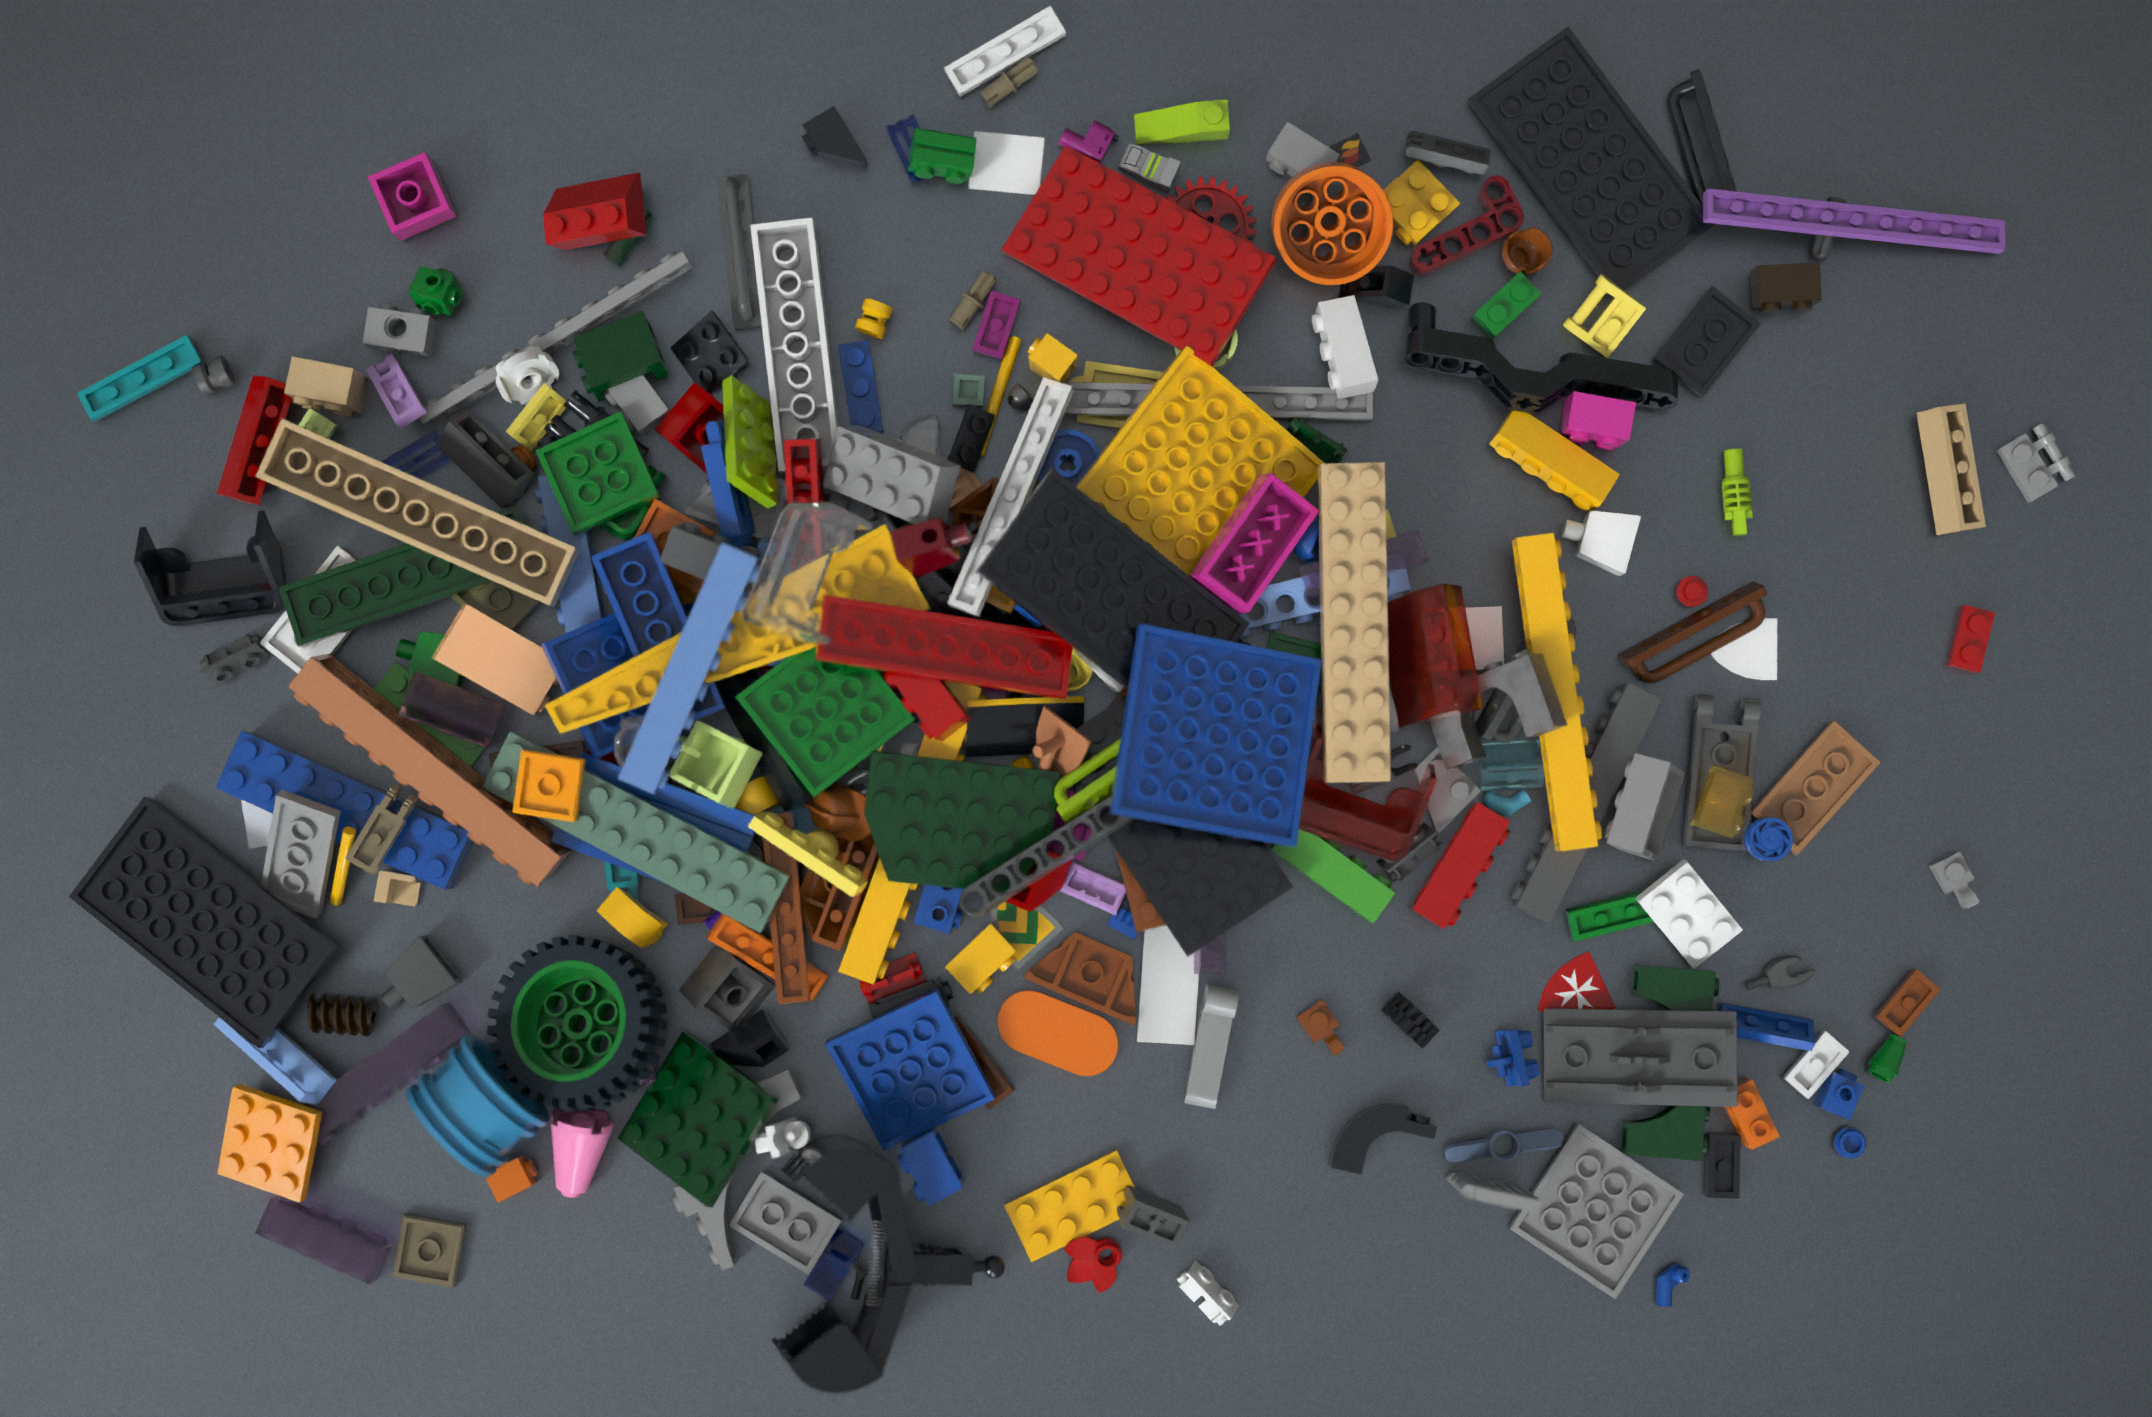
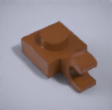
[1296,999,1345,1056]

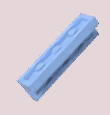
[214,1017,337,1105]

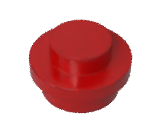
[1676,576,1708,607]

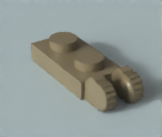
[345,784,418,875]

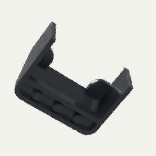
[134,510,284,626]
[916,513,1046,630]

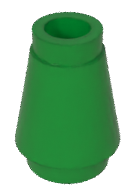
[1867,1034,1907,1083]

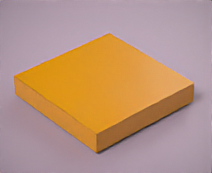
[512,749,586,822]

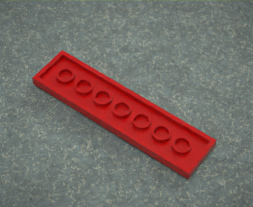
[815,595,1073,699]

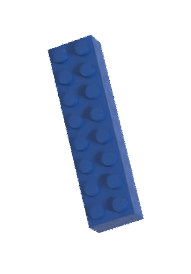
[215,731,473,890]

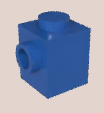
[1813,1068,1865,1120]

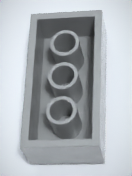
[823,425,961,524]

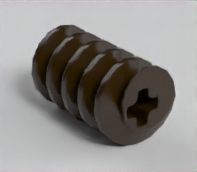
[307,993,379,1037]

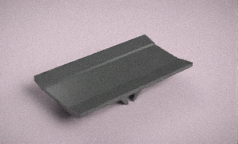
[1544,1008,1737,1107]

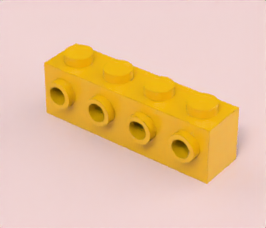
[1489,410,1620,511]

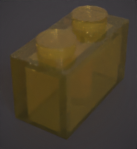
[1690,766,1754,838]

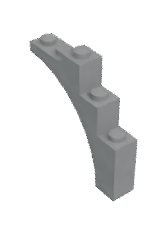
[672,1067,803,1271]

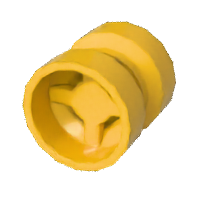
[854,298,894,339]

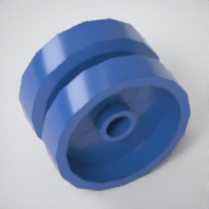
[1036,429,1100,486]

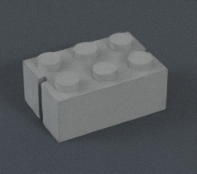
[1606,753,1686,862]

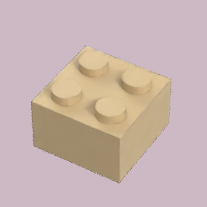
[284,356,369,418]

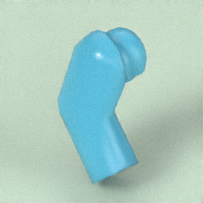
[1483,789,1531,816]

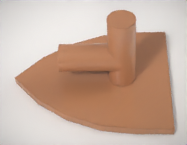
[1033,706,1091,779]

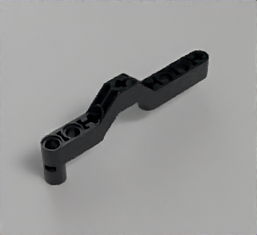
[1405,302,1678,414]

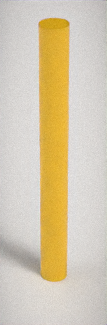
[980,336,1022,457]

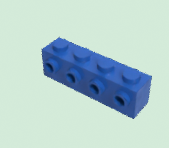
[913,885,964,934]

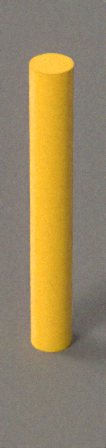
[329,827,356,906]

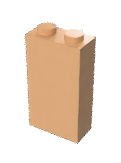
[431,604,558,715]

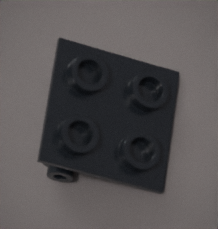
[670,310,749,394]

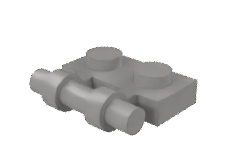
[1996,422,2076,503]

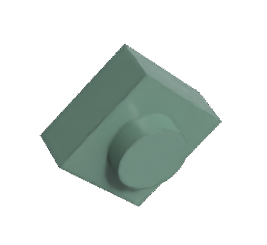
[952,373,986,408]

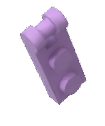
[366,352,427,429]

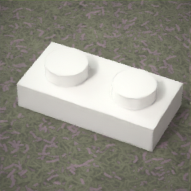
[1782,1030,1849,1099]

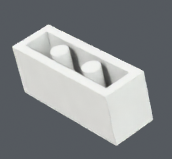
[1312,295,1378,399]

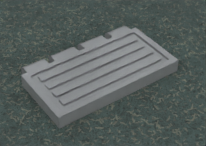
[1446,1171,1541,1213]

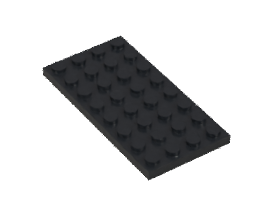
[1467,27,1715,298]
[975,469,1250,689]
[1073,696,1293,957]
[69,797,339,1048]

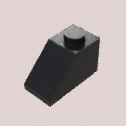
[802,106,868,169]
[1338,265,1414,306]

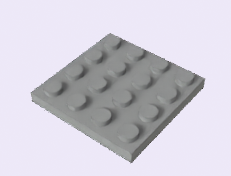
[1508,1123,1684,1299]

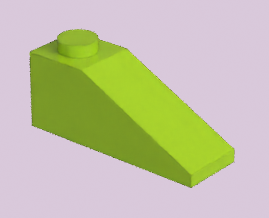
[1134,99,1230,146]

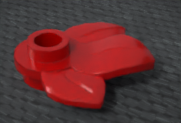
[1064,1236,1122,1293]

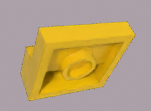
[1383,159,1461,248]

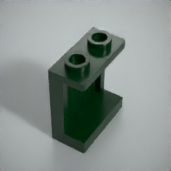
[573,310,669,402]

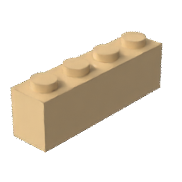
[1916,403,1986,535]

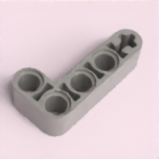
[1184,983,1239,1109]

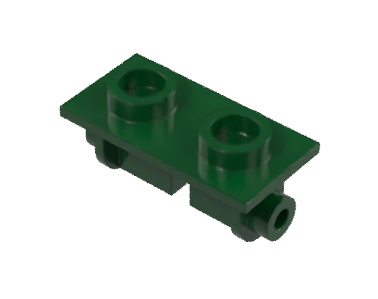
[1287,417,1348,464]

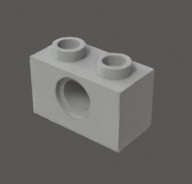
[362,304,437,358]

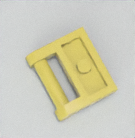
[1563,274,1646,358]

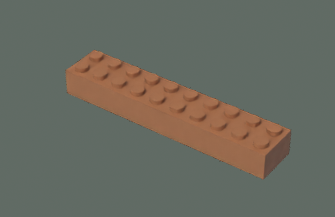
[288,653,572,886]

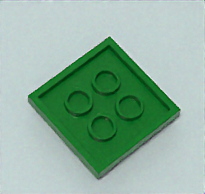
[535,411,660,536]

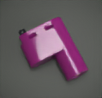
[1058,120,1119,164]

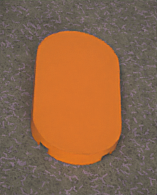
[997,990,1118,1076]

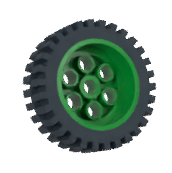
[487,935,667,1112]

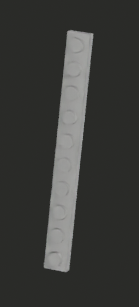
[419,251,693,429]
[1063,382,1373,421]

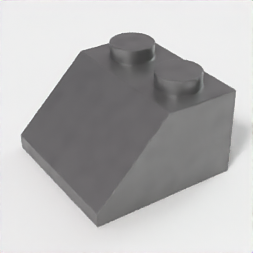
[679,944,775,1030]

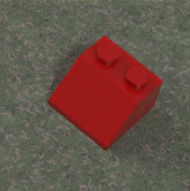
[654,382,724,474]

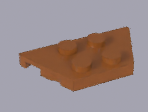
[1023,932,1136,1026]

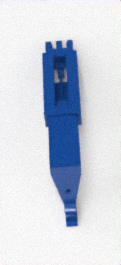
[684,420,761,613]

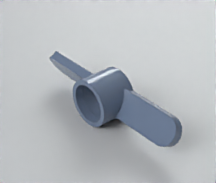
[1444,1128,1563,1162]

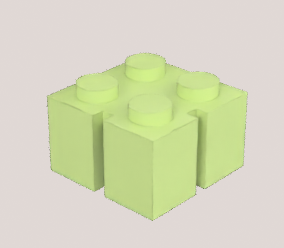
[669,720,763,809]

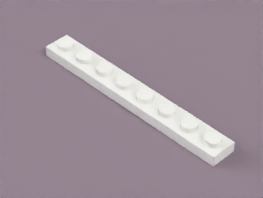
[948,377,1074,617]

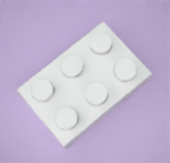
[1635,859,1743,969]

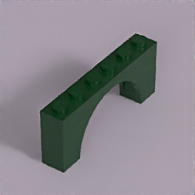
[1620,964,1719,1161]

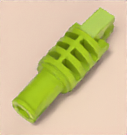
[1721,448,1753,536]

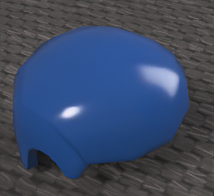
[1293,515,1319,565]

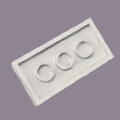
[260,546,357,673]

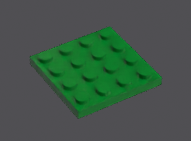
[736,647,915,798]

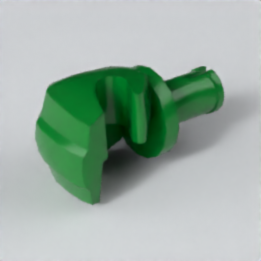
[600,465,667,541]

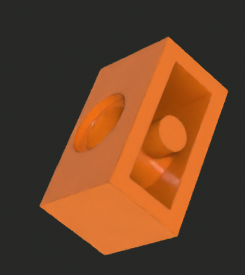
[1724,1076,1780,1150]

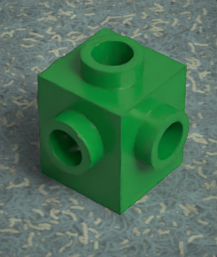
[408,266,462,316]

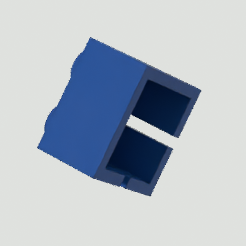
[897,1127,965,1206]

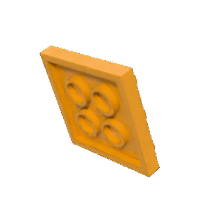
[217,1083,322,1203]

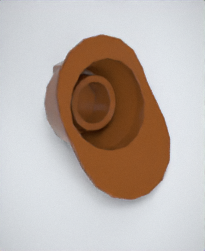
[805,783,870,841]

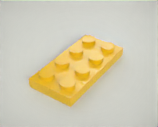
[1004,1149,1135,1262]

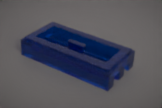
[886,114,924,185]
[382,430,450,478]

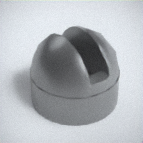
[1007,383,1034,411]

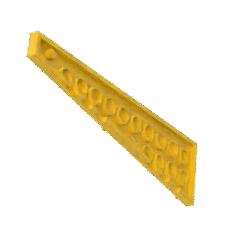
[545,524,930,733]

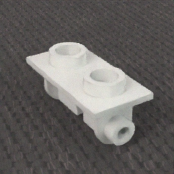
[1176,1260,1239,1325]

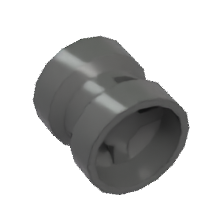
[192,355,235,396]

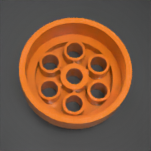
[1271,162,1393,285]

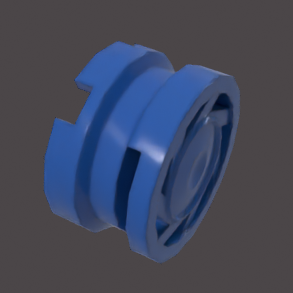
[1743,817,1793,861]

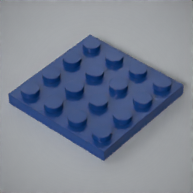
[541,613,651,760]
[825,988,996,1150]

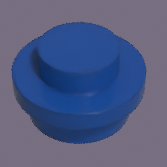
[1834,1127,1866,1159]

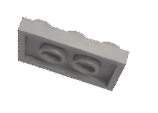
[728,1170,842,1275]

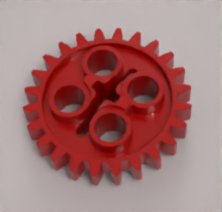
[1166,176,1257,245]

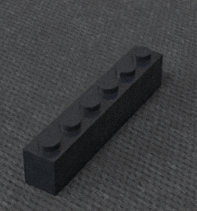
[717,667,813,812]

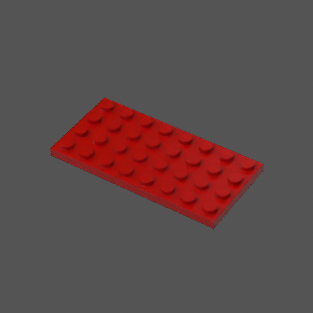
[1002,146,1277,367]

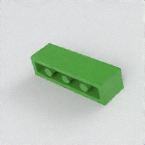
[1270,818,1396,924]

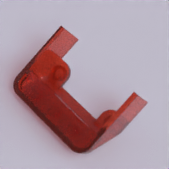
[1299,725,1437,861]

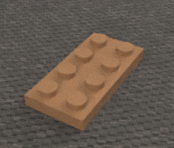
[1751,721,1881,855]

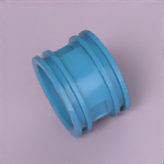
[406,1034,550,1178]

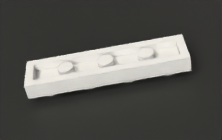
[944,6,1066,97]

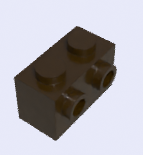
[1750,263,1822,313]

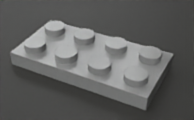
[261,790,340,919]

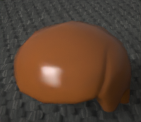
[1502,227,1553,276]

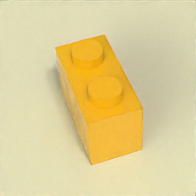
[1028,333,1078,383]
[945,923,1017,995]

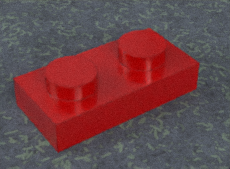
[1947,605,1995,673]

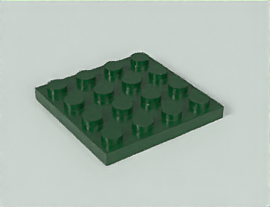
[617,1031,779,1208]

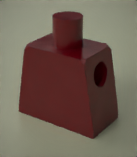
[890,518,972,578]

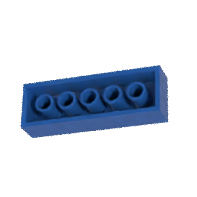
[591,532,727,721]

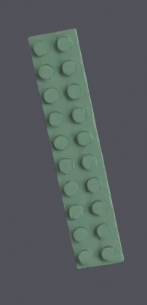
[482,731,791,933]

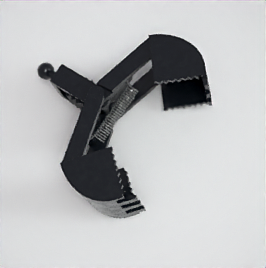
[771,1136,1005,1393]

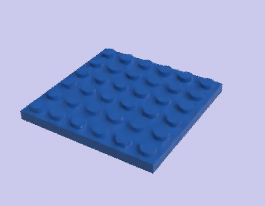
[1110,624,1322,847]

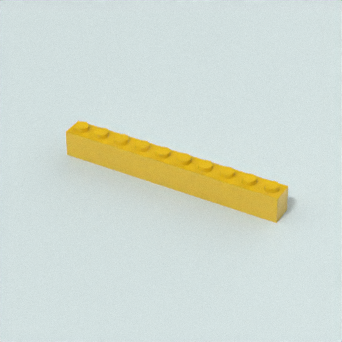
[1512,533,1602,851]
[838,680,987,985]

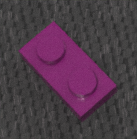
[973,290,1021,360]

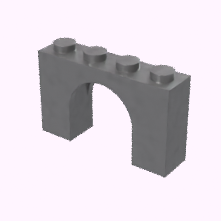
[1422,650,1567,769]

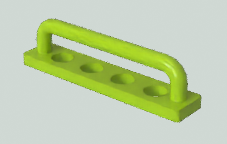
[1054,738,1121,824]

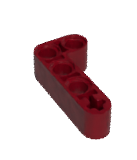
[1409,175,1524,277]

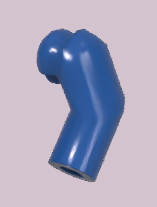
[1656,1264,1690,1307]

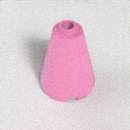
[550,1108,615,1198]

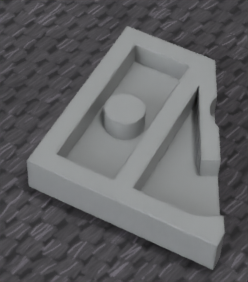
[1414,747,1481,833]

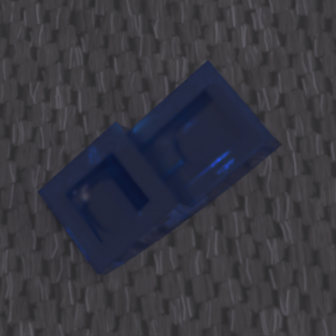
[803,1228,864,1302]

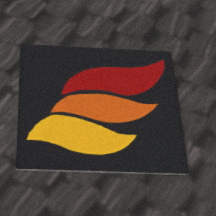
[1330,133,1371,167]

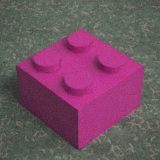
[368,152,457,241]
[1558,391,1636,451]

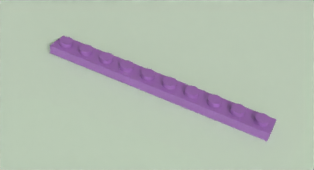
[1703,188,2006,254]

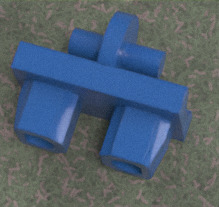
[1486,1029,1540,1087]

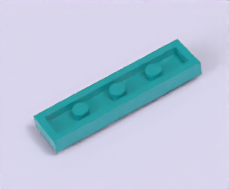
[77,335,205,422]

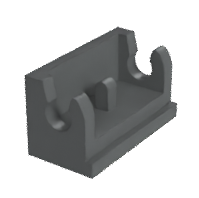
[1117,1185,1190,1248]

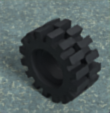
[1381,992,1440,1049]

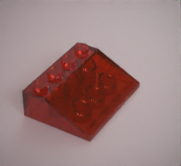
[1387,584,1483,728]

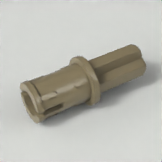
[979,57,1038,108]
[948,271,996,330]

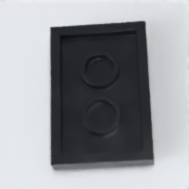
[1653,286,1761,398]

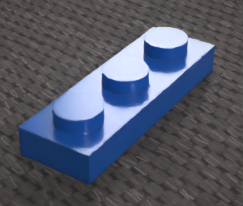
[838,340,884,433]
[1718,1003,1815,1051]

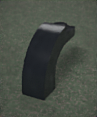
[1328,1103,1437,1175]

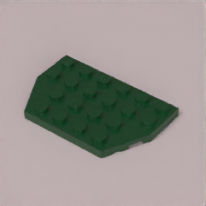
[864,751,1060,893]

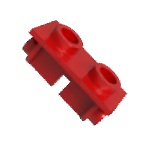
[859,952,927,1003]

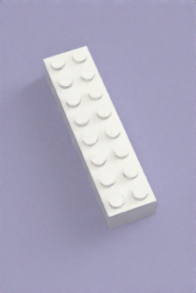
[750,217,839,476]

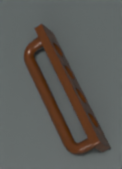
[1618,581,1767,683]

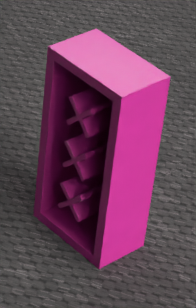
[1189,473,1319,614]

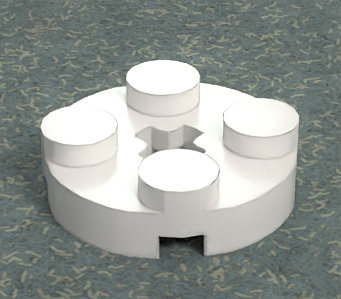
[495,346,559,405]

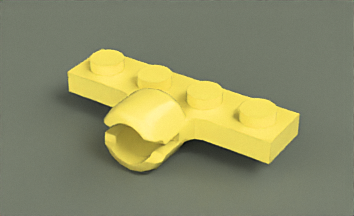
[748,812,868,897]

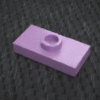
[1060,861,1126,916]

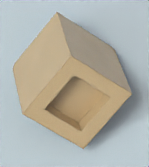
[374,870,423,907]

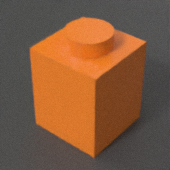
[485,1154,538,1203]

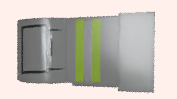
[1118,144,1181,194]

